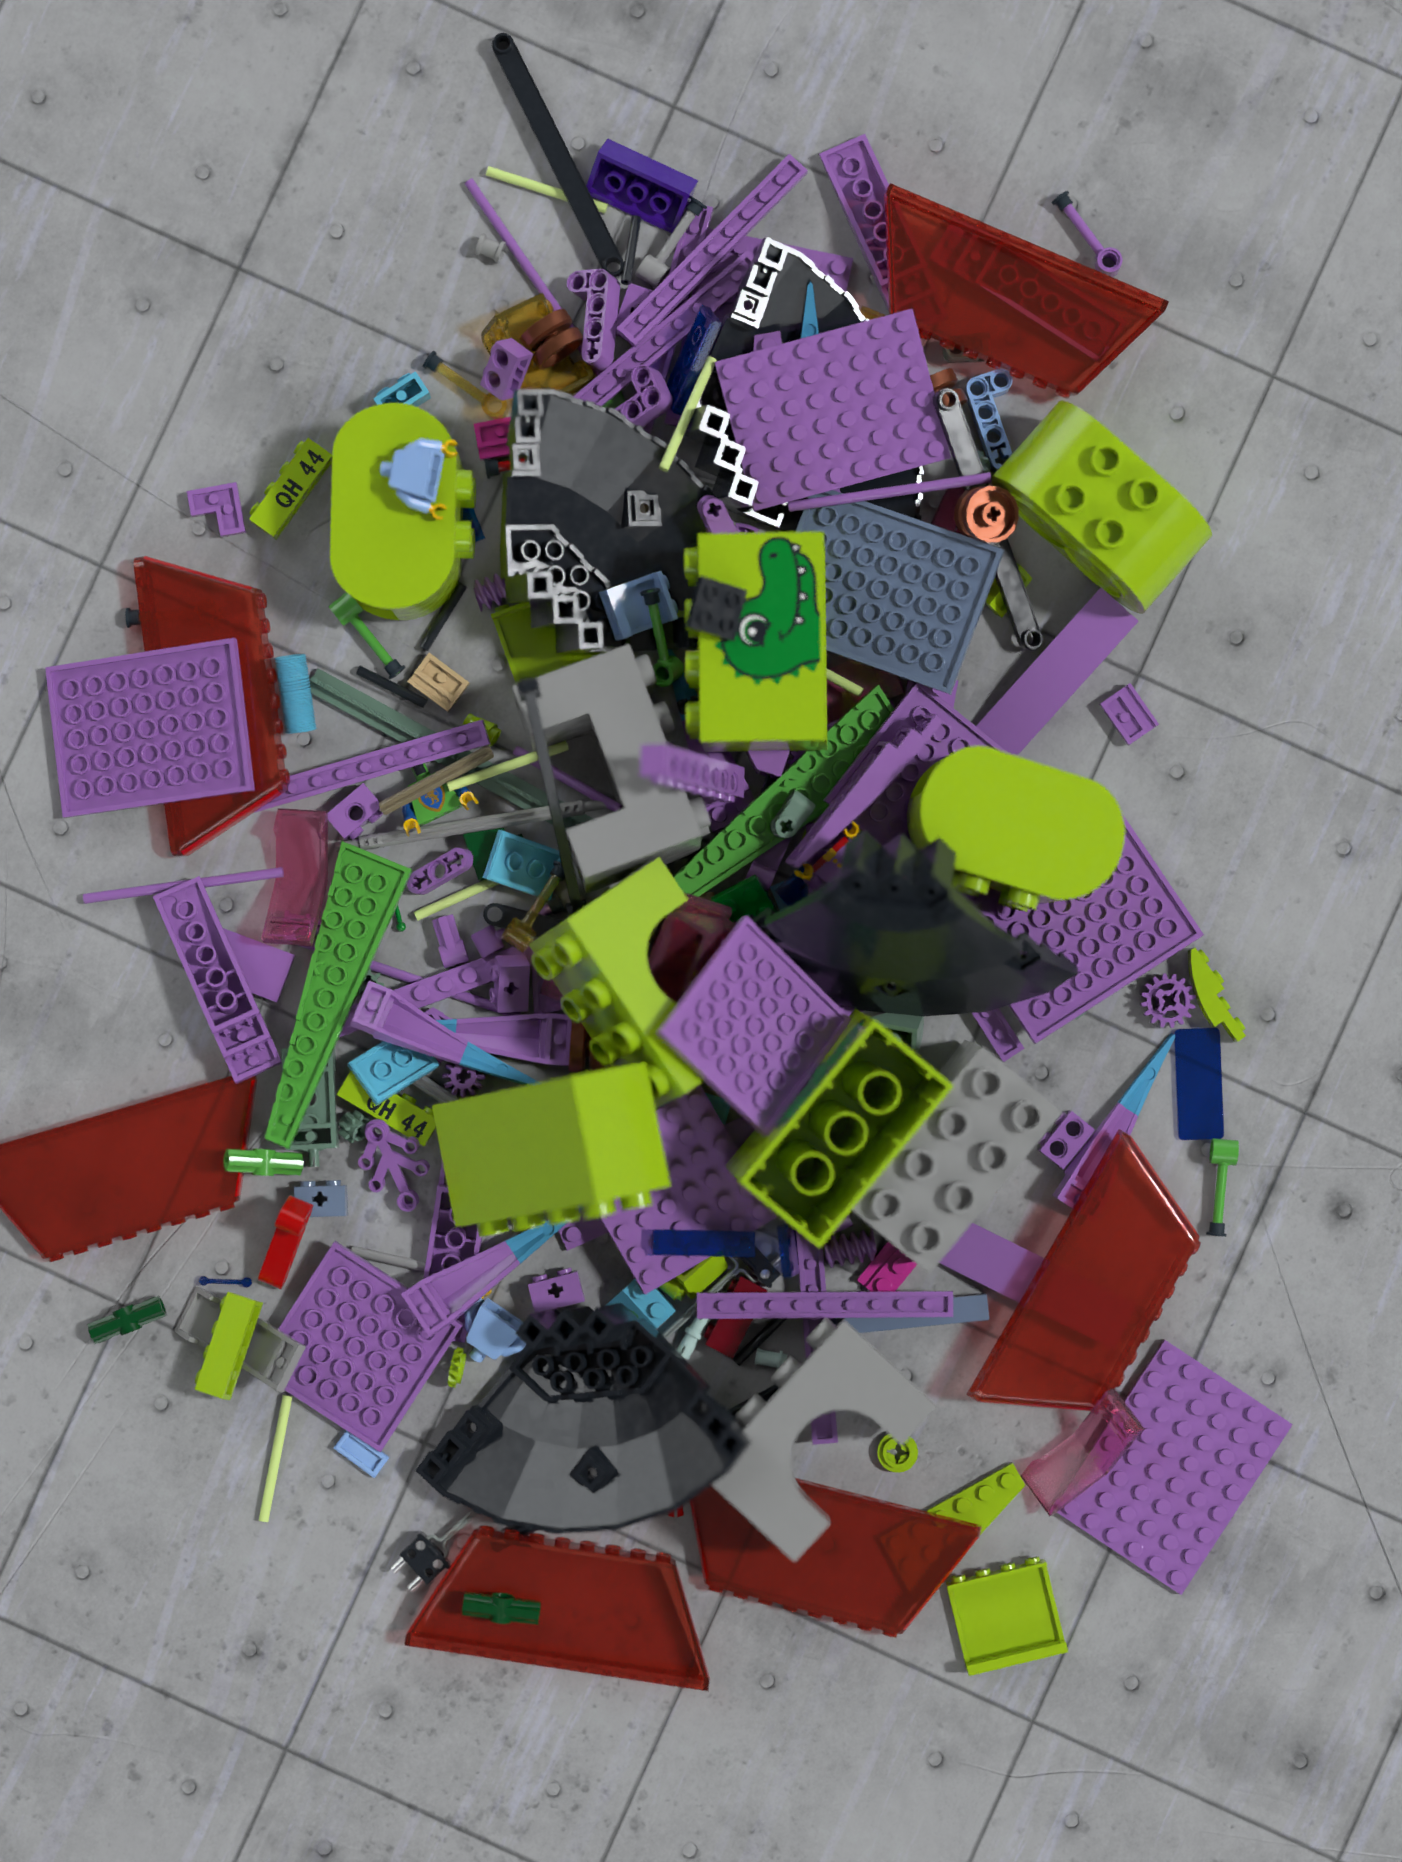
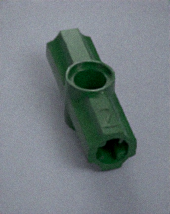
[87,1296,167,1344]
[462,1592,541,1625]

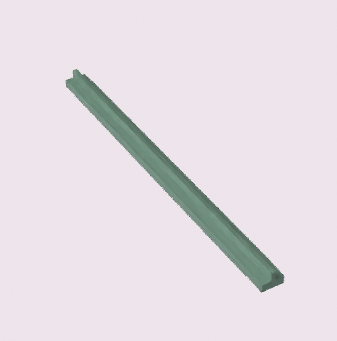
[309,668,671,869]

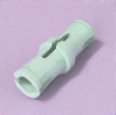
[677,1315,711,1360]

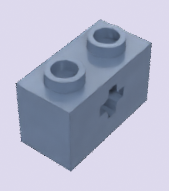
[294,1180,348,1217]

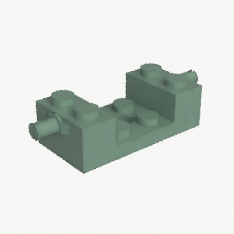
[281,1048,340,1167]

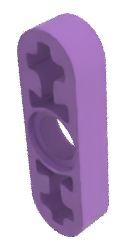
[407,848,473,895]

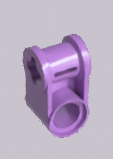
[697,495,738,534]

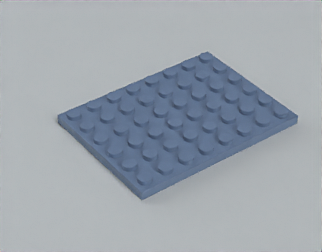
[796,490,1004,695]

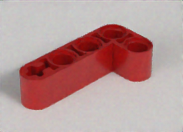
[258,1195,314,1290]

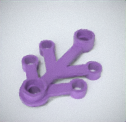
[358,1119,430,1212]

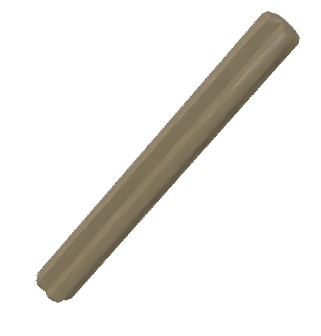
[378,745,494,815]

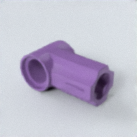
[432,914,469,968]

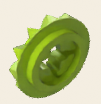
[447,1347,467,1388]
[877,1434,918,1473]

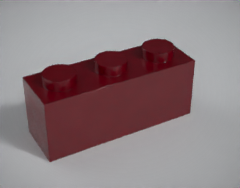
[703,1275,768,1359]

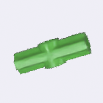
[223,1148,304,1176]

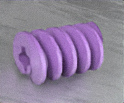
[473,573,506,612]
[823,1228,877,1268]

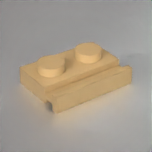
[407,653,470,712]

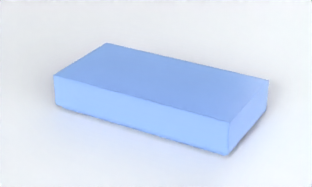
[334,1430,390,1478]

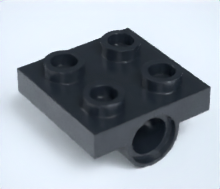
[685,576,747,641]

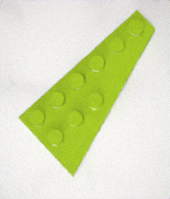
[879,1462,1025,1604]

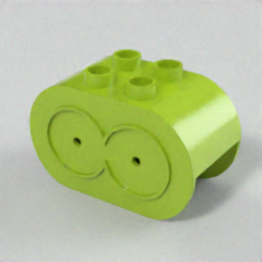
[991,400,1212,614]
[330,403,476,621]
[907,746,1125,912]

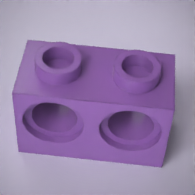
[480,338,533,401]
[1038,1111,1095,1170]

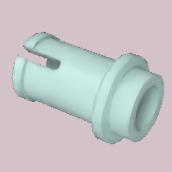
[755,1348,788,1369]

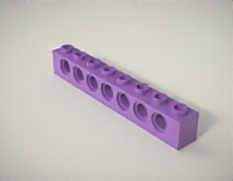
[640,744,744,802]

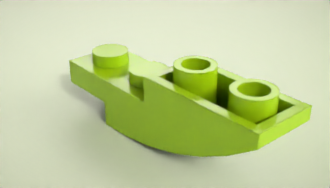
[1188,947,1246,1042]

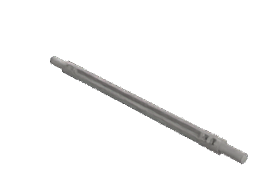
[335,800,607,852]

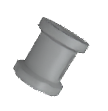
[475,233,506,263]

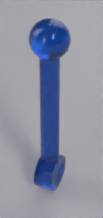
[199,1276,252,1288]

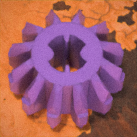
[442,1063,486,1098]

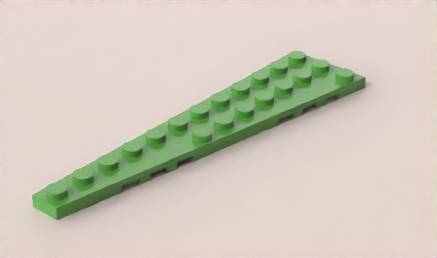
[666,685,894,918]
[265,841,412,1149]

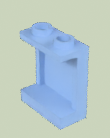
[599,571,678,640]

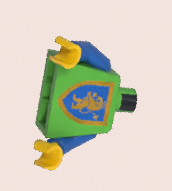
[402,763,478,837]

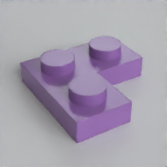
[187,482,246,537]

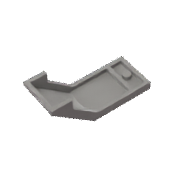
[174,1286,306,1393]

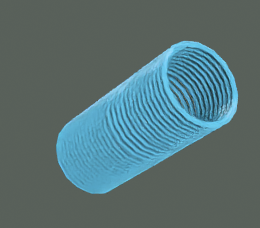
[274,654,317,734]

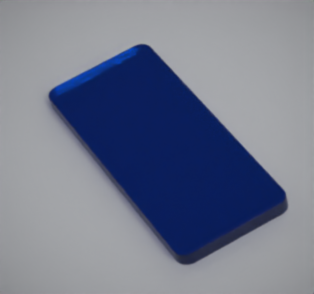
[1174,1028,1224,1140]

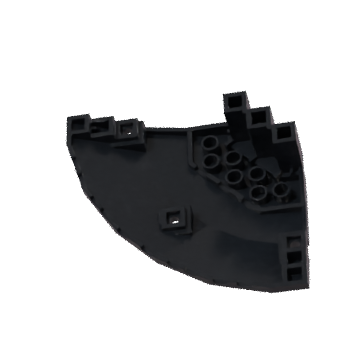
[684,237,924,532]
[500,389,715,653]
[716,830,1078,1017]
[415,1303,752,1534]

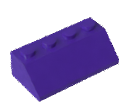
[586,138,699,233]

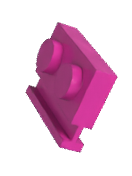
[473,417,510,461]
[857,1240,917,1291]

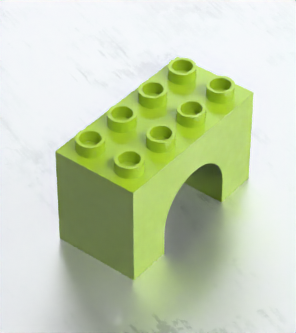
[529,857,704,1109]

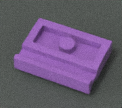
[1099,683,1159,746]

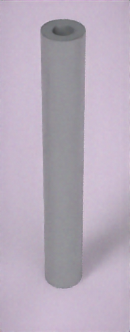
[351,1246,426,1272]

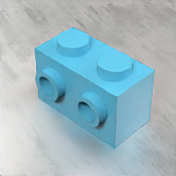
[373,371,431,407]

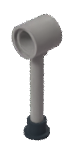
[635,196,707,289]

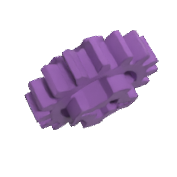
[1140,973,1196,1028]

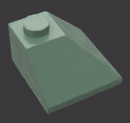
[871,1013,924,1055]

